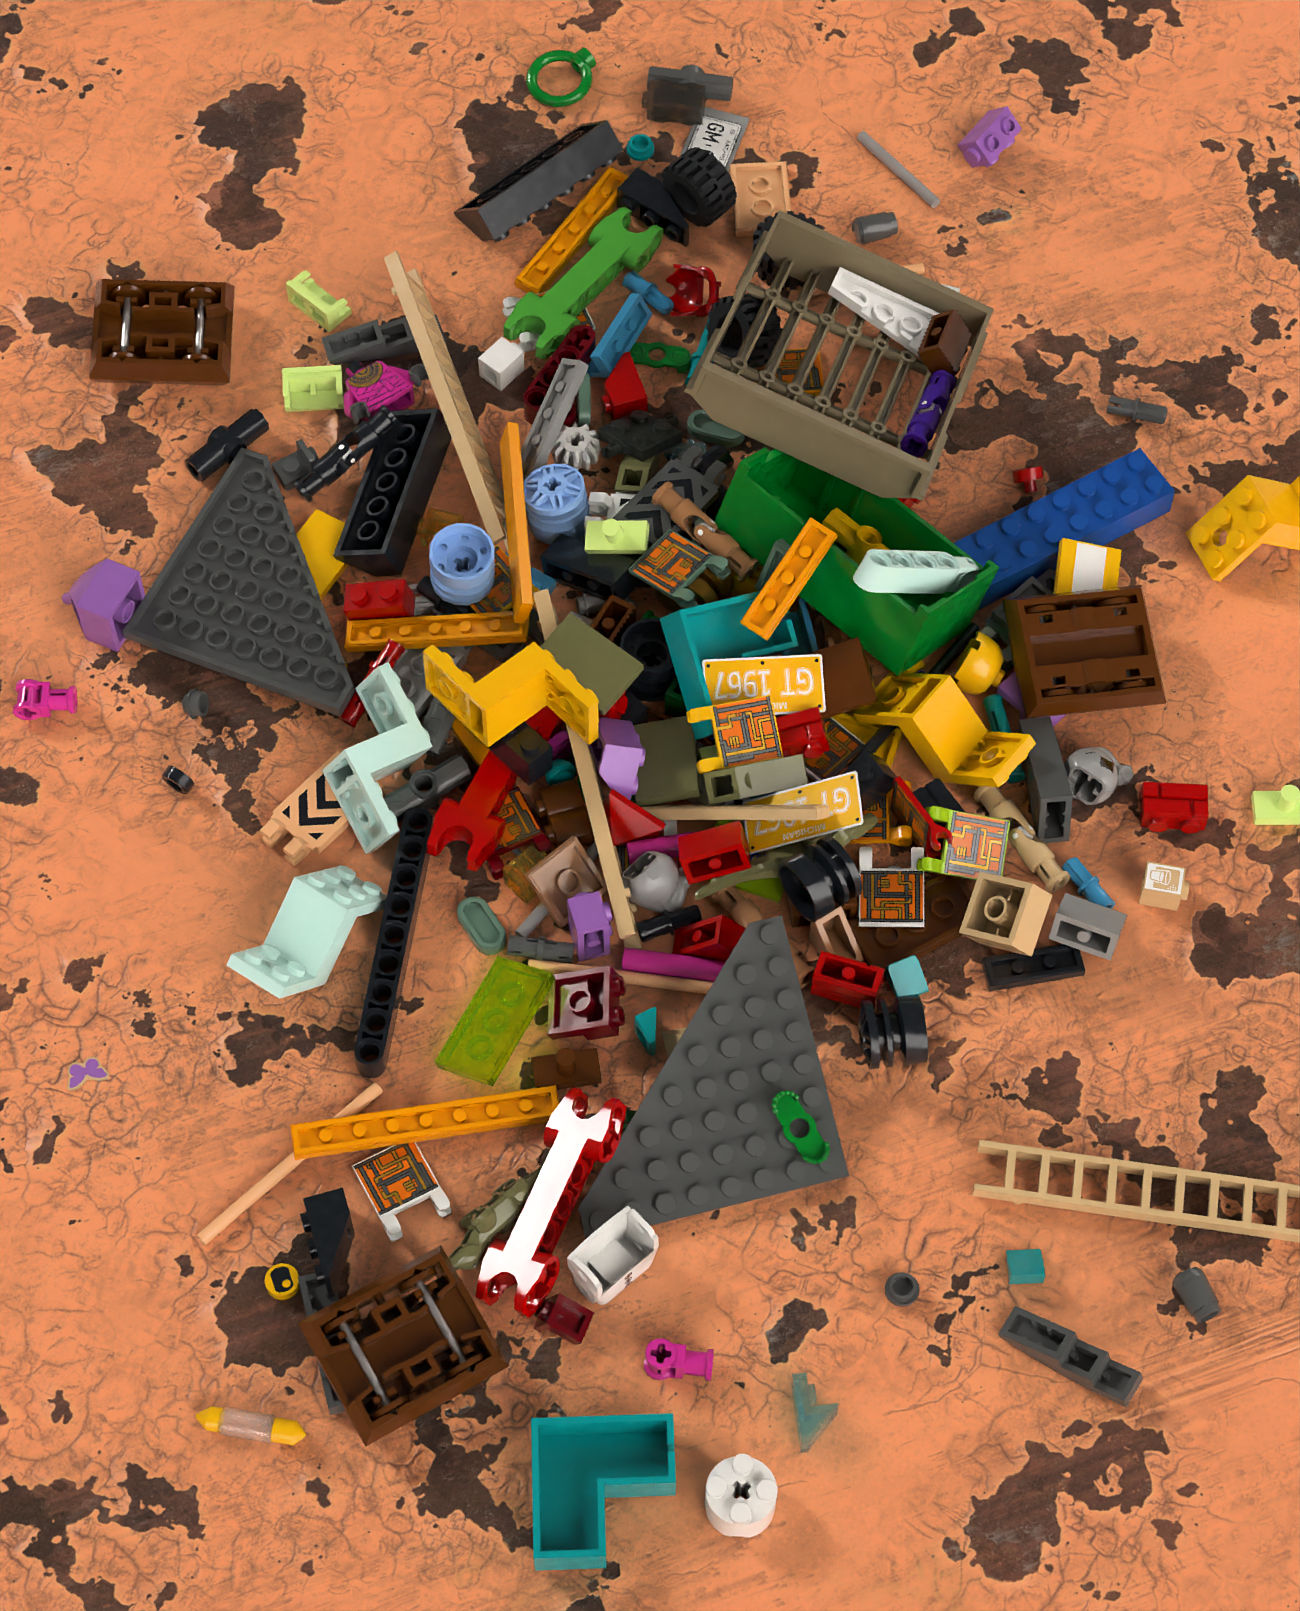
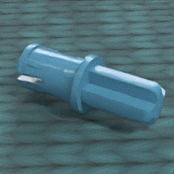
[622,271,674,315]
[1062,857,1116,909]

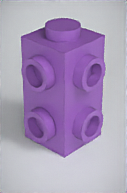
[957,106,1022,168]

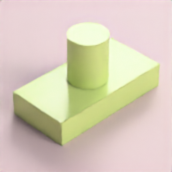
[584,518,649,554]
[1251,785,1300,825]

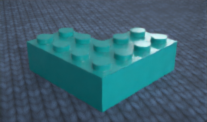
[660,591,799,740]
[531,1413,676,1571]

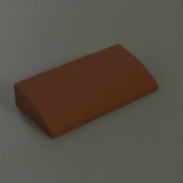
[775,637,878,720]

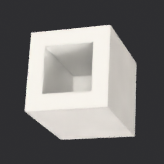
[478,337,525,391]

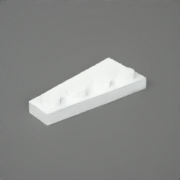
[828,267,940,358]

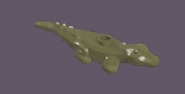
[694,813,878,900]
[448,1155,548,1270]

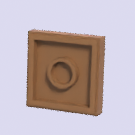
[524,836,608,927]

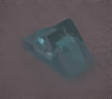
[791,1373,839,1453]

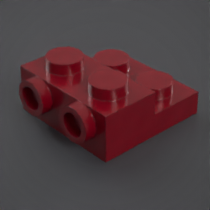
[547,965,626,1040]

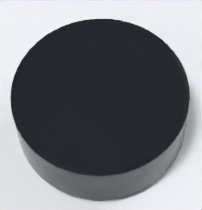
[162,765,194,794]

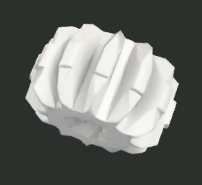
[550,421,601,471]

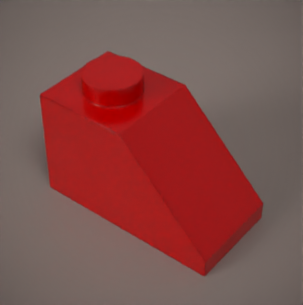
[601,352,648,421]
[672,914,746,961]

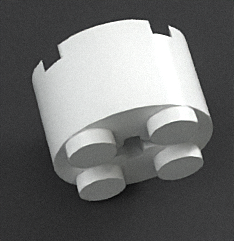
[705,1453,778,1538]

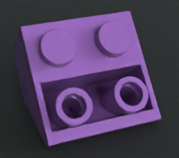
[588,717,645,800]

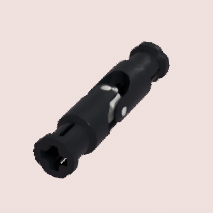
[292,405,400,503]

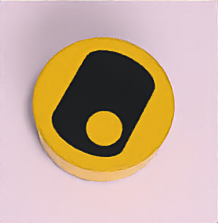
[265,1263,300,1300]

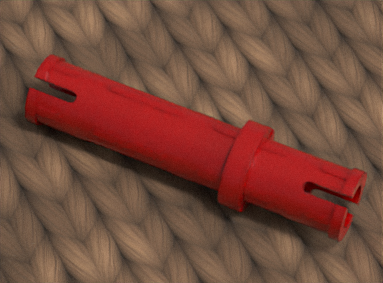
[338,639,405,728]

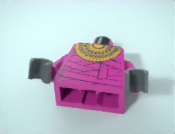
[343,361,429,424]

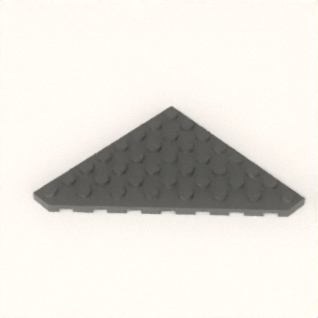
[122,447,355,717]
[578,915,849,1239]

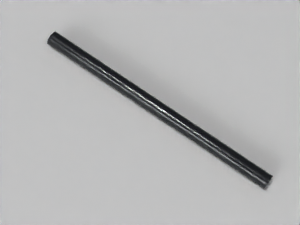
[848,623,980,767]

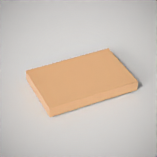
[730,161,791,237]

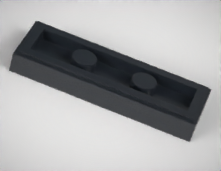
[981,944,1086,992]

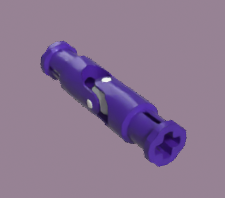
[900,370,956,458]

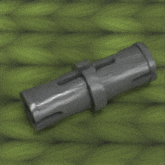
[507,934,575,964]

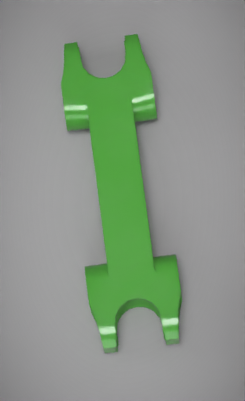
[504,207,663,360]

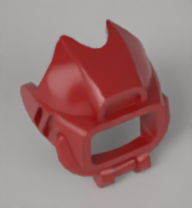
[665,264,721,317]

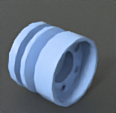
[524,463,592,545]
[429,523,495,605]

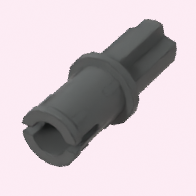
[1107,395,1168,424]

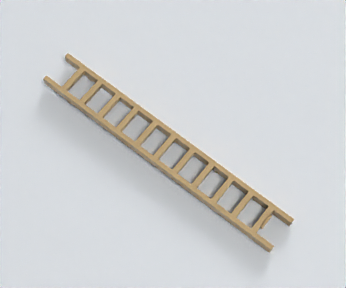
[384,251,508,551]
[533,589,642,949]
[972,1140,1300,1243]

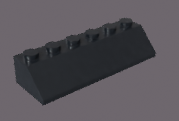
[453,120,624,242]
[333,408,451,577]

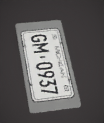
[680,106,749,172]

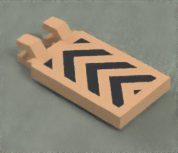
[260,751,384,867]

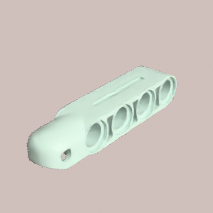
[853,549,980,594]

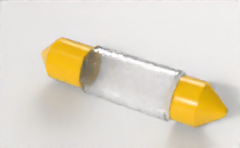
[195,1406,306,1445]

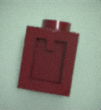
[534,1293,594,1345]

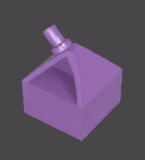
[62,558,145,652]

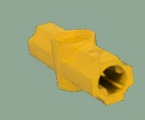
[822,507,890,565]

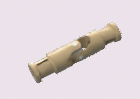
[973,786,1071,894]

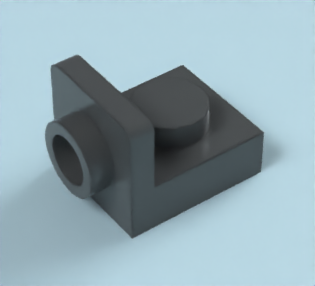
[271,439,319,492]

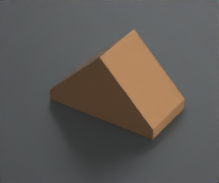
[808,904,864,962]

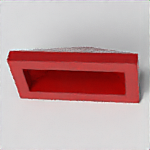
[603,789,666,846]

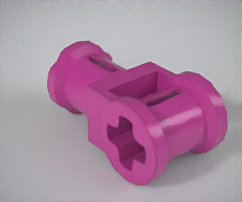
[13,679,78,720]
[644,1338,714,1381]

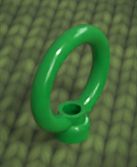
[526,47,596,107]

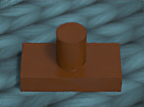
[531,1048,602,1090]

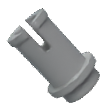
[576,593,606,618]

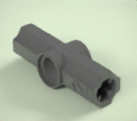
[647,65,734,103]
[383,754,472,823]

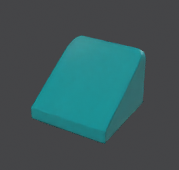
[885,955,929,997]
[634,1007,657,1056]
[1006,1249,1045,1284]

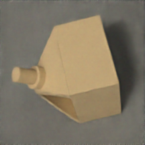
[959,871,1052,957]

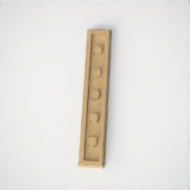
[641,804,830,820]

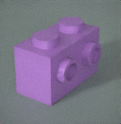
[567,891,613,962]

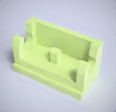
[286,270,352,332]
[282,365,344,412]

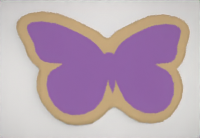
[67,1057,110,1091]

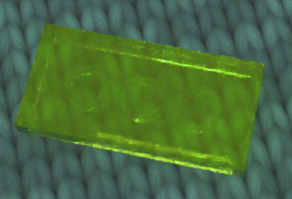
[435,956,556,1087]

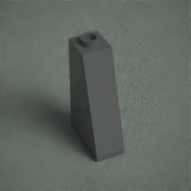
[1018,717,1073,843]

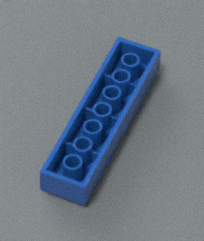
[954,448,1175,611]

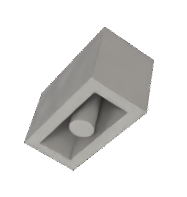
[1048,893,1127,960]

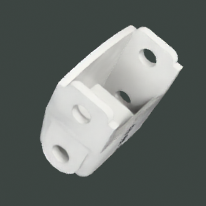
[567,1206,659,1305]

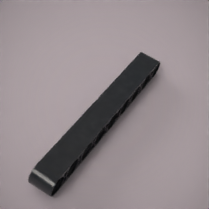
[354,807,433,1078]

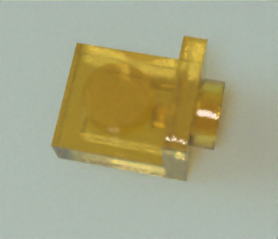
[417,507,465,549]

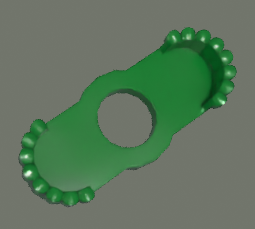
[629,342,691,374]
[771,1090,830,1165]

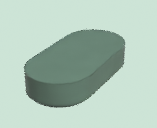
[576,373,591,427]
[687,410,745,447]
[457,897,506,955]

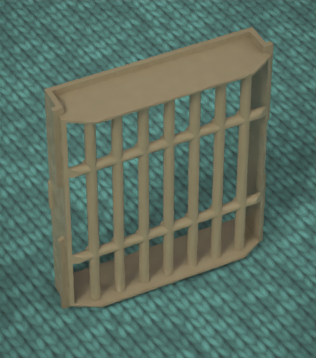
[684,210,994,501]

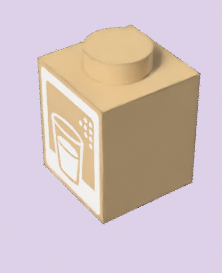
[1139,861,1190,911]

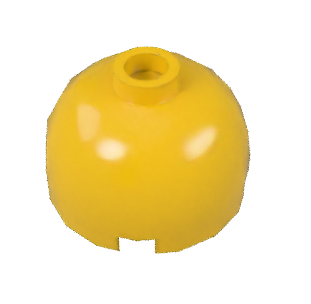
[951,631,1005,695]

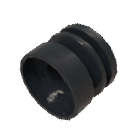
[620,618,676,702]
[778,835,863,922]
[858,994,928,1070]

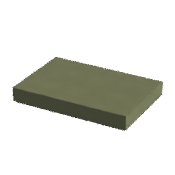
[540,613,644,716]
[633,716,701,807]

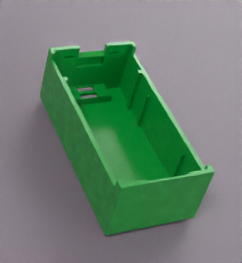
[714,447,999,676]

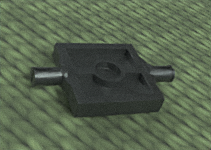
[598,409,683,462]

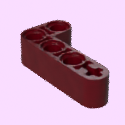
[523,325,596,432]

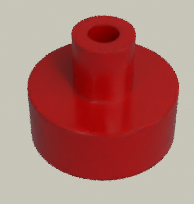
[1012,465,1044,493]

